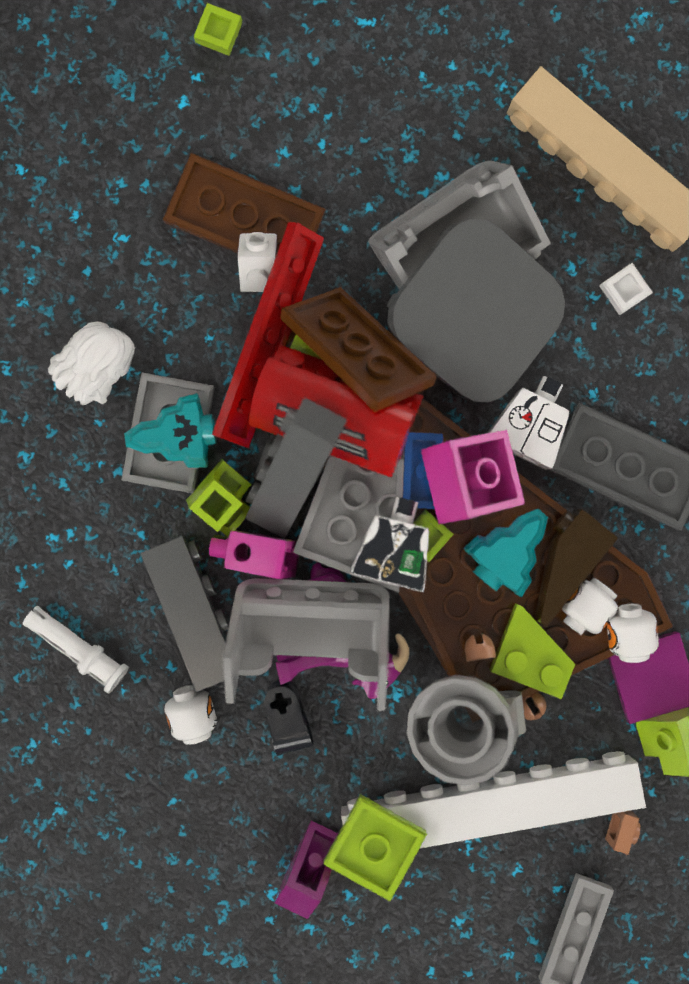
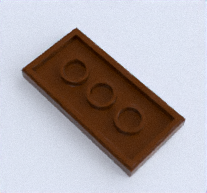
[163,153,326,255]
[280,287,436,412]

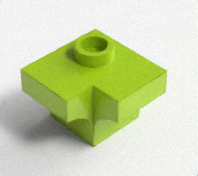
[186,459,251,537]
[635,707,689,777]

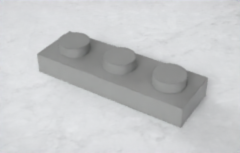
[539,873,614,984]

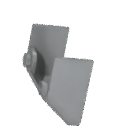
[223,578,389,711]

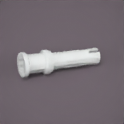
[23,606,129,694]

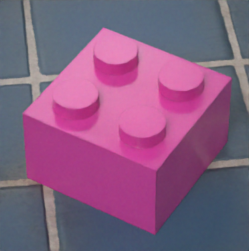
[421,430,525,524]

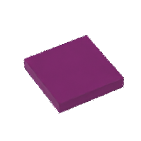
[608,631,689,724]

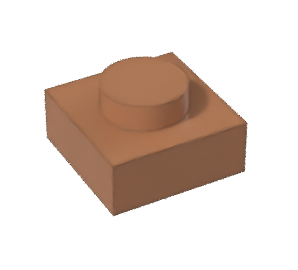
[605,810,641,855]

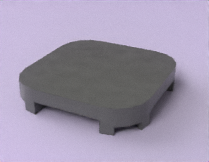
[386,219,565,403]

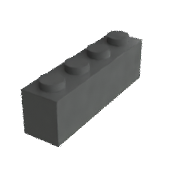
[245,398,347,539]
[141,535,229,692]

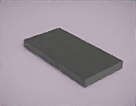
[548,403,689,531]

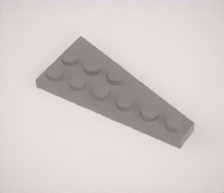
[293,451,404,593]

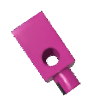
[209,531,299,579]

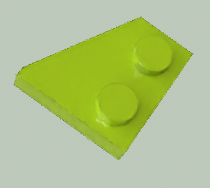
[490,603,575,699]

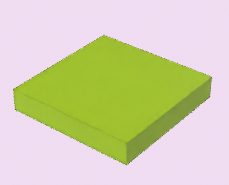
[323,794,427,901]

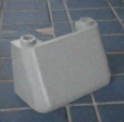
[368,161,551,290]

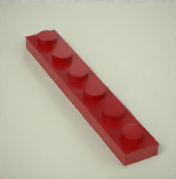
[212,222,324,448]

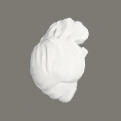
[48,321,135,405]

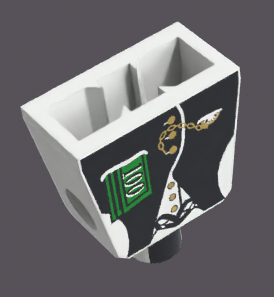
[351,497,429,592]

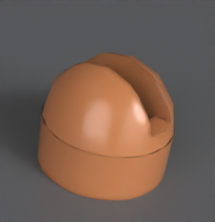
[465,633,496,662]
[523,692,546,720]

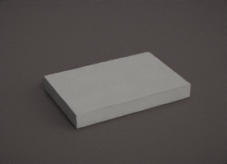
[121,373,215,493]

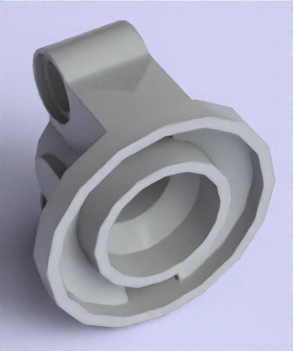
[407,675,526,785]

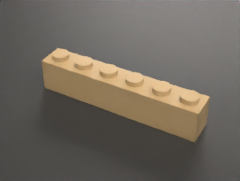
[507,66,689,252]

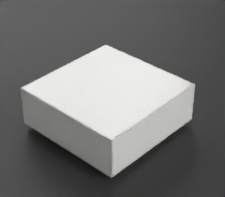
[599,263,653,315]

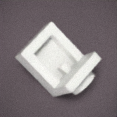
[238,232,277,292]

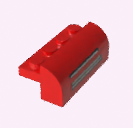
[248,345,423,478]

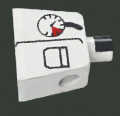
[487,376,569,470]

